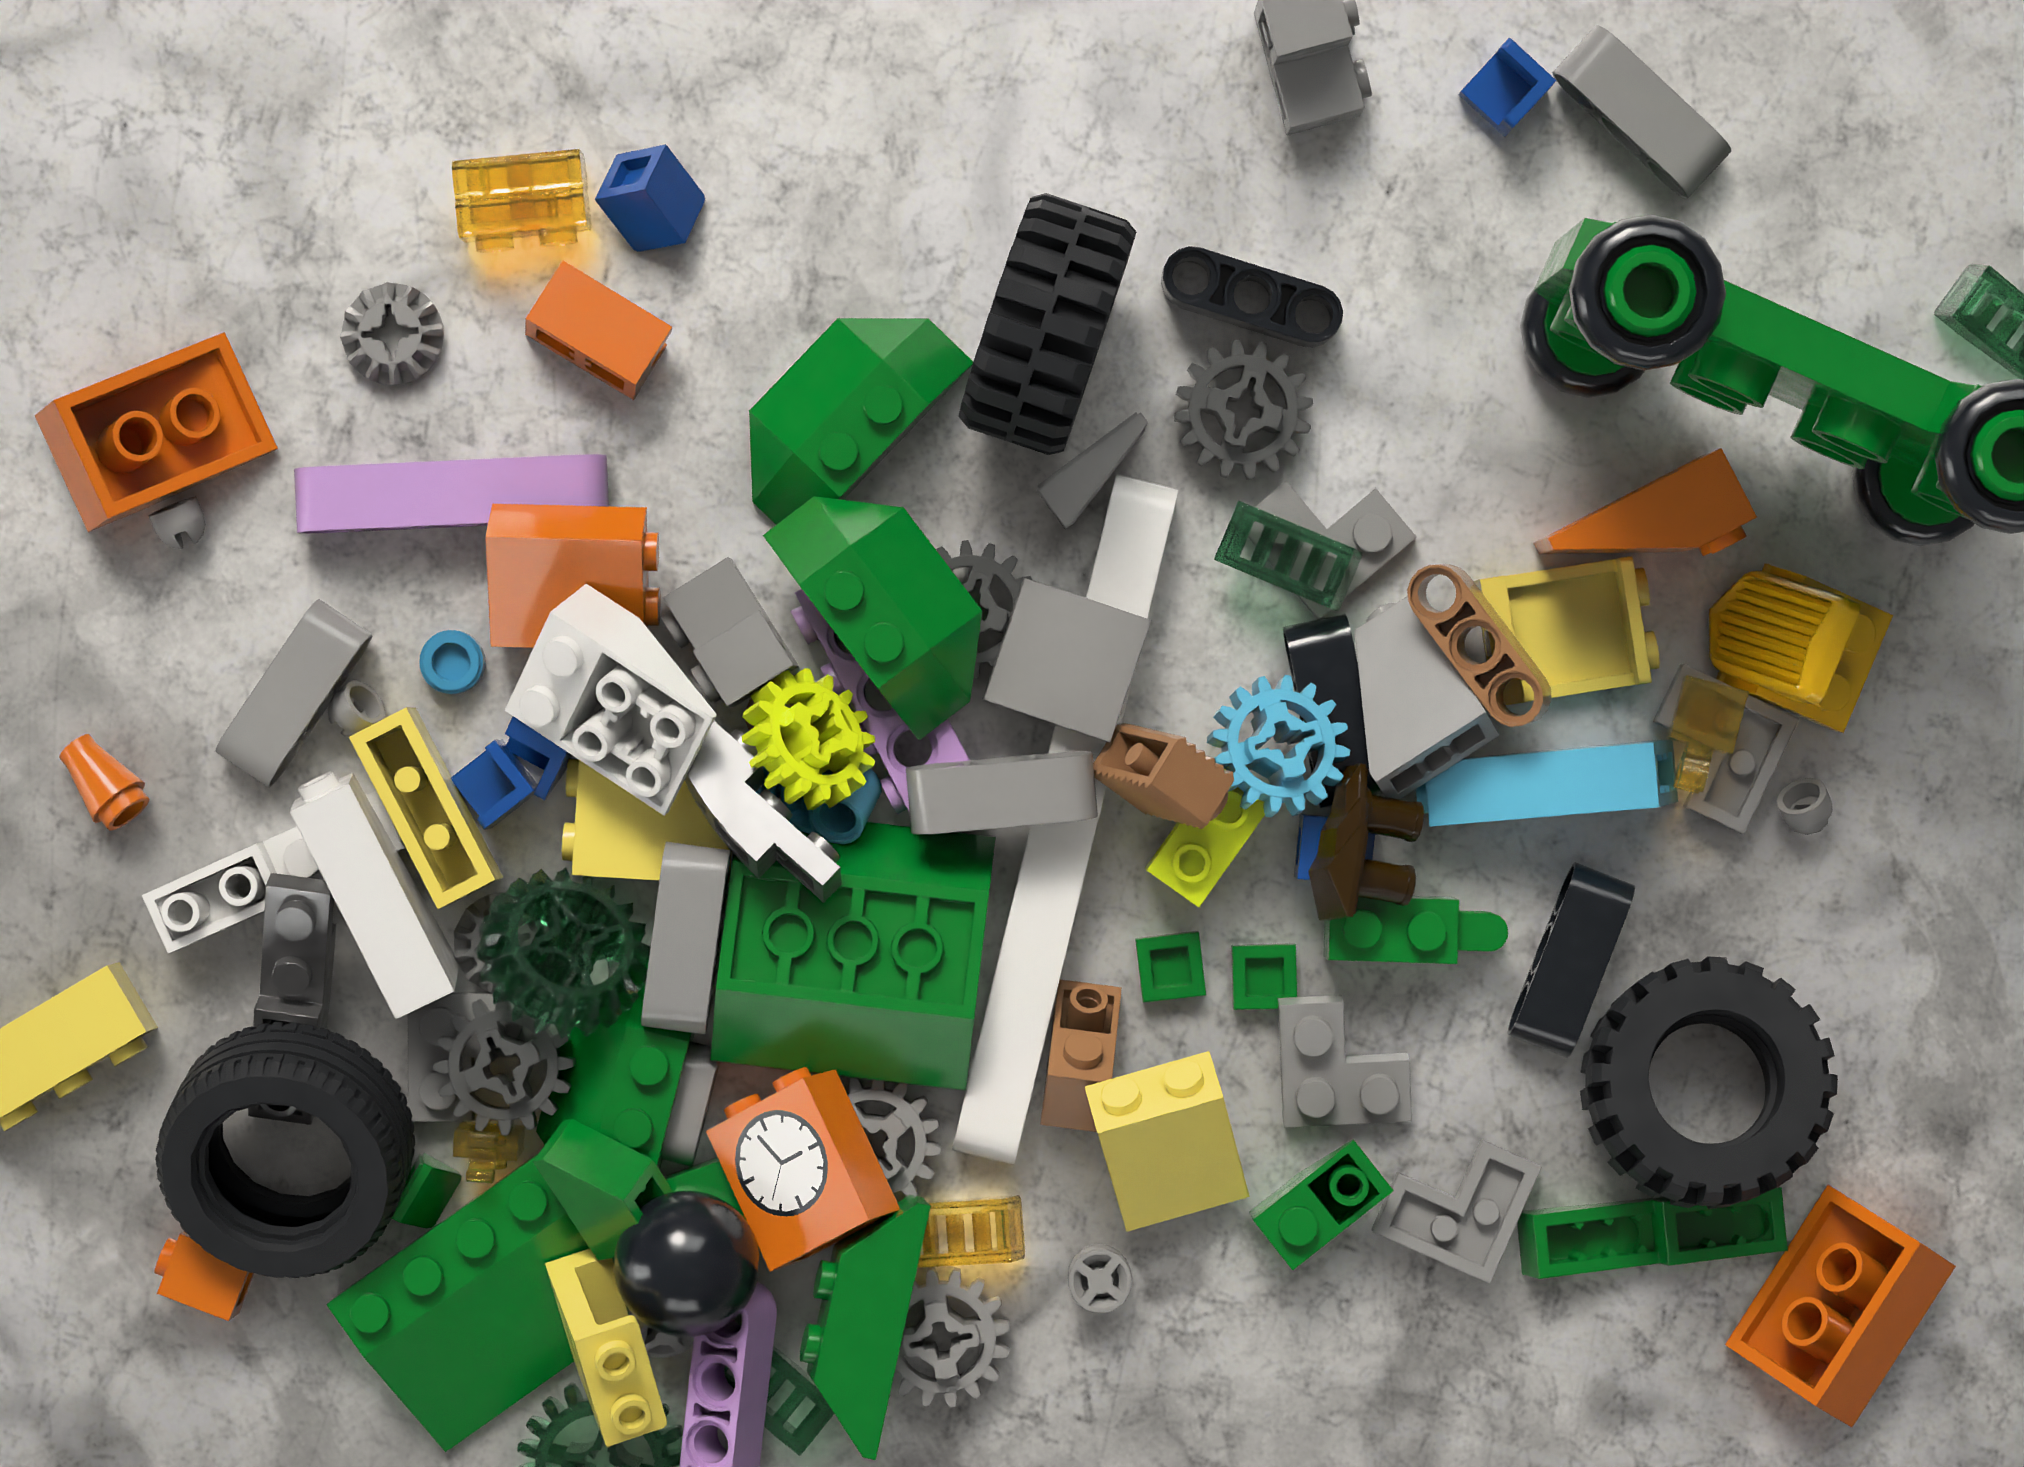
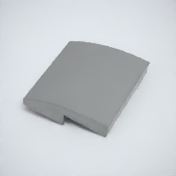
[982,578,1152,742]

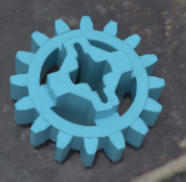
[1207,675,1350,818]

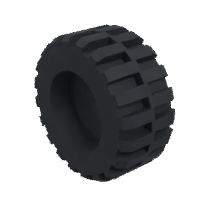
[958,193,1137,455]
[1580,956,1838,1209]

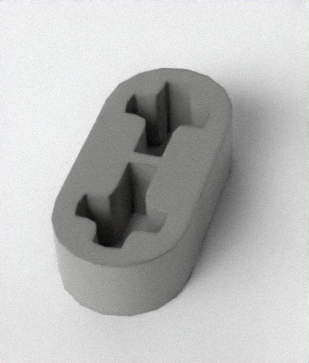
[661,1042,720,1167]

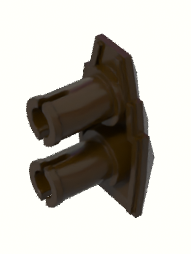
[1308,763,1424,921]

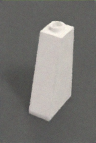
[290,771,459,1019]

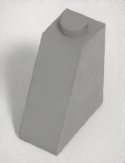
[1354,596,1499,800]

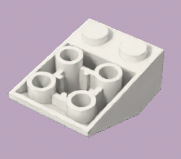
[505,584,717,816]

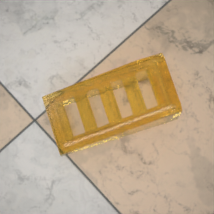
[917,1195,1025,1268]

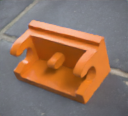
[525,261,672,400]

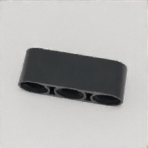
[1161,246,1343,348]
[1283,614,1383,808]
[1507,862,1635,1058]

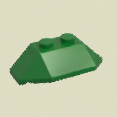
[749,318,973,525]
[763,496,982,740]
[536,960,695,1170]
[800,1195,931,1460]

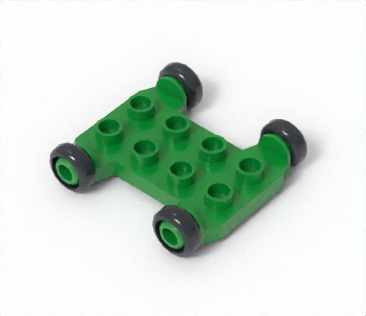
[1520,214,2024,546]

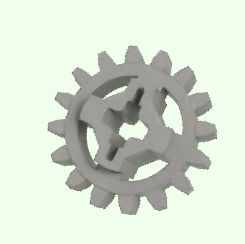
[847,1077,941,1196]
[894,1266,1010,1408]

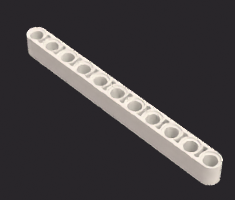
[952,474,1178,1165]

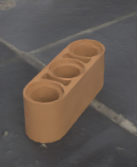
[1407,564,1552,727]

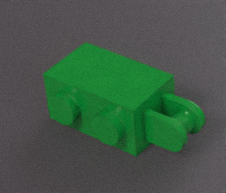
[1323,896,1508,964]

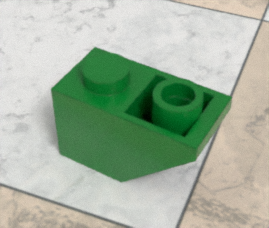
[533,1119,674,1261]
[1249,1139,1394,1270]

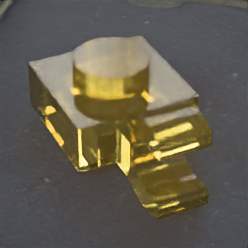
[1667,675,1749,794]
[453,1121,525,1183]

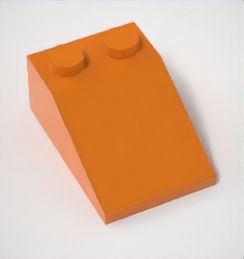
[35,332,278,532]
[1533,448,1757,556]

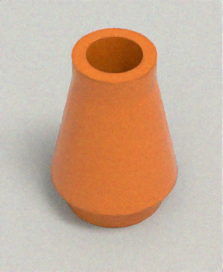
[59,734,150,831]

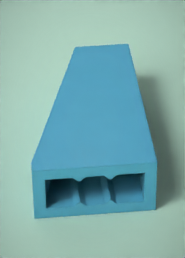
[1416,739,1678,827]

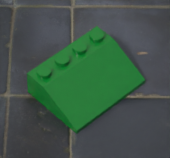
[326,1153,629,1452]

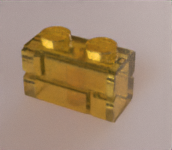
[451,149,592,253]

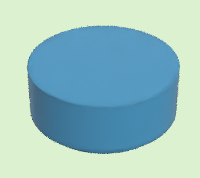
[419,630,486,694]

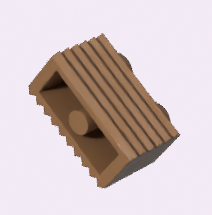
[1093,723,1234,829]

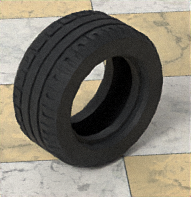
[155,1022,415,1278]

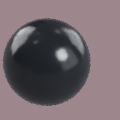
[614,1191,760,1337]

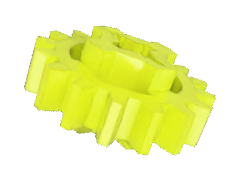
[741,668,875,810]

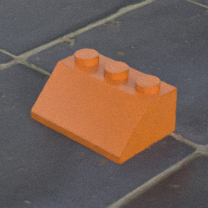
[1725,1185,1956,1427]

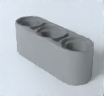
[1552,25,1731,199]
[215,599,372,788]
[906,751,1098,834]
[641,842,731,1035]

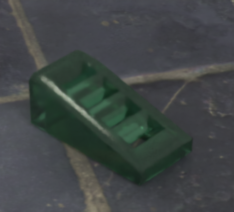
[1934,264,2024,380]
[1214,501,1363,612]
[724,1322,834,1456]

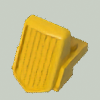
[1709,563,1893,733]

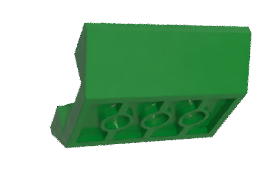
[710,822,996,1091]

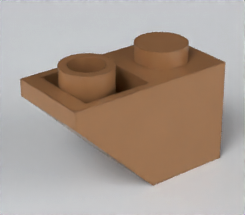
[1040,979,1122,1132]

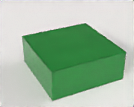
[1135,931,1206,1003]
[1231,943,1297,1010]

